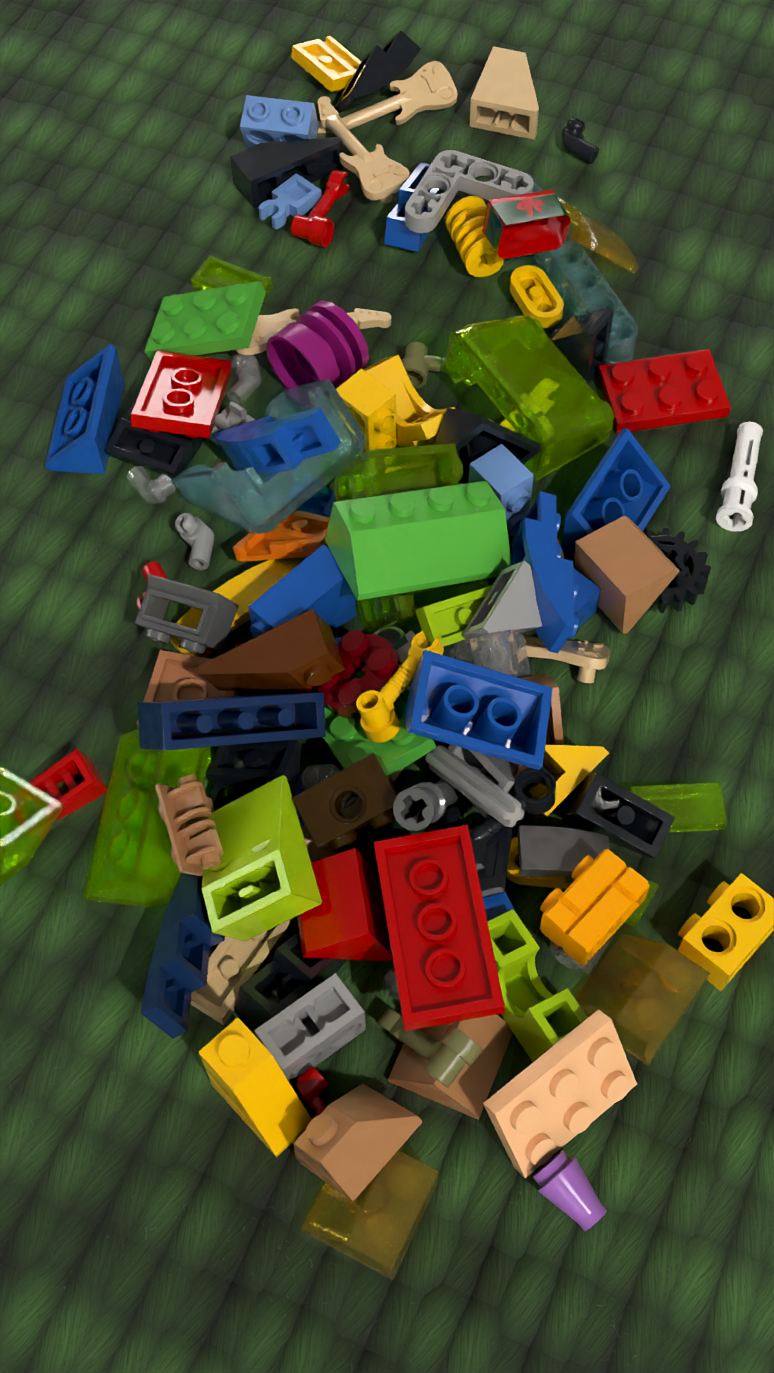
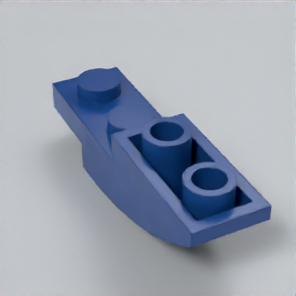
[214,407,341,475]
[510,491,579,654]

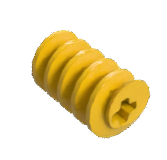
[445,196,504,278]

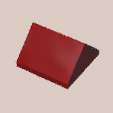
[297,848,393,961]

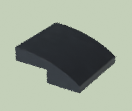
[104,415,205,477]
[206,740,301,811]

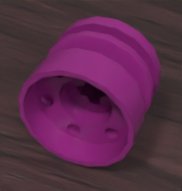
[266,300,369,406]

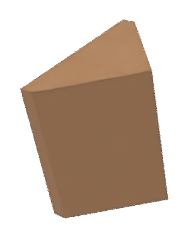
[574,516,680,634]
[388,1014,513,1120]

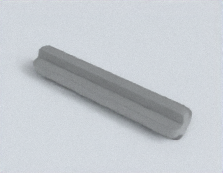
[426,745,525,827]

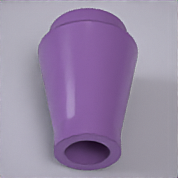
[533,1150,607,1232]

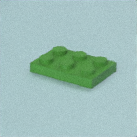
[144,281,266,362]
[315,670,437,776]

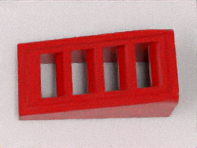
[4,748,109,836]

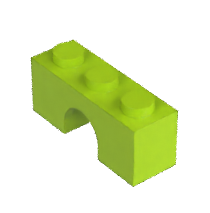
[487,909,588,1062]

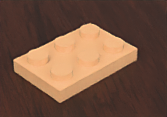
[483,1009,637,1178]

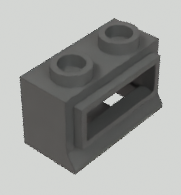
[135,574,239,655]

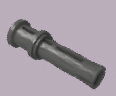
[393,778,463,831]

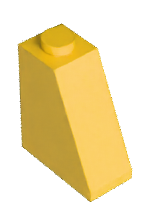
[198,1017,312,1158]

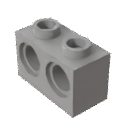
[254,973,366,1084]

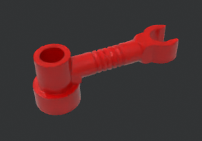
[291,169,350,248]

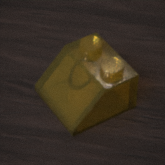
[575,934,710,1066]
[301,1150,439,1279]

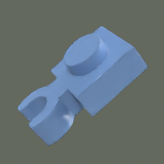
[259,173,322,229]

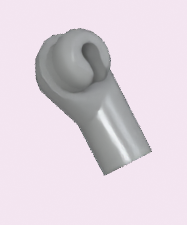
[175,513,215,570]

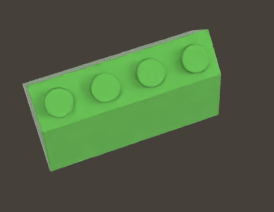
[325,481,512,601]

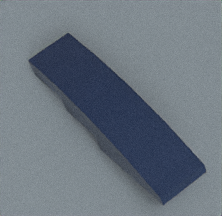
[141,873,225,1039]

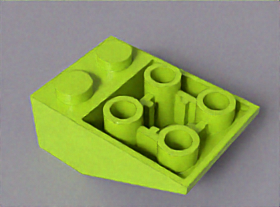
[201,775,322,941]

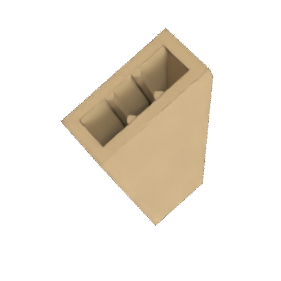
[470,46,539,140]

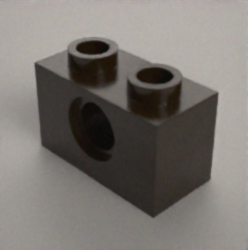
[292,753,399,852]

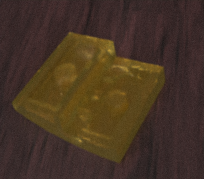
[558,198,639,274]

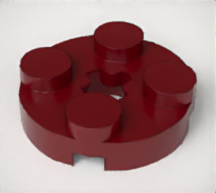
[317,630,402,718]

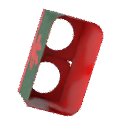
[483,190,571,259]

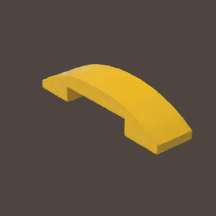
[170,557,307,657]

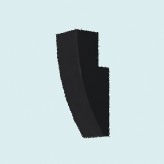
[334,30,421,113]
[233,931,348,1029]

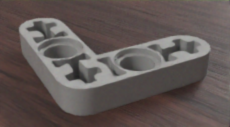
[405,150,534,233]

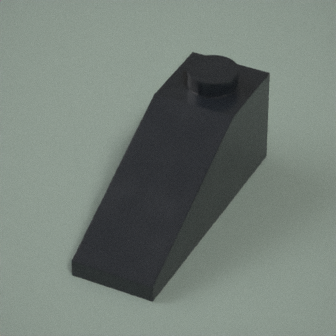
[230,137,343,208]

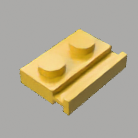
[291,36,360,92]

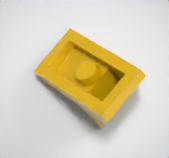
[528,745,609,818]

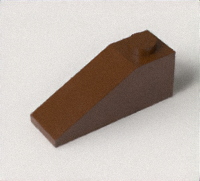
[197,609,345,690]

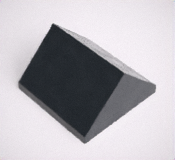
[427,408,542,484]

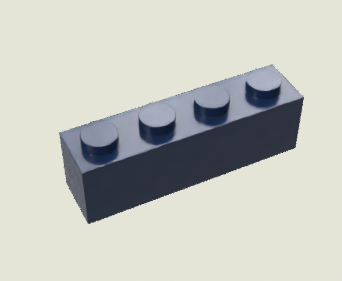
[138,692,326,751]

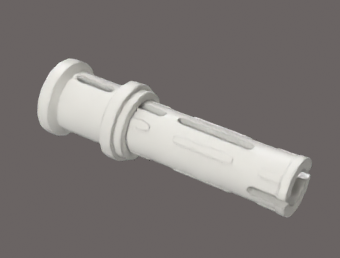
[716,422,763,532]

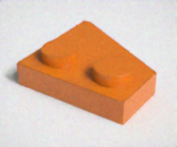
[233,507,330,562]

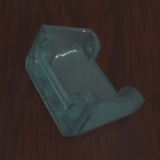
[172,378,365,534]

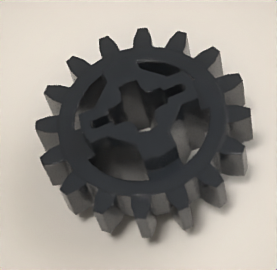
[646,528,711,613]

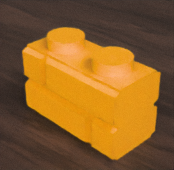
[539,849,650,966]

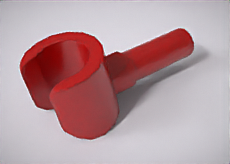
[295,1067,329,1116]

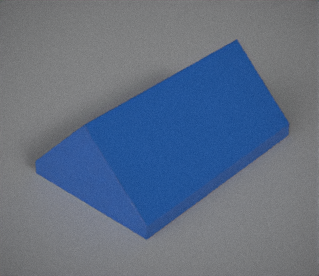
[44,344,125,474]
[561,428,671,555]
[402,650,553,770]

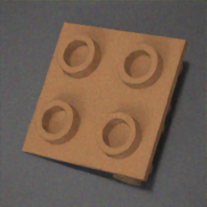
[155,775,224,877]

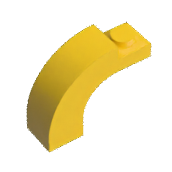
[353,355,455,456]

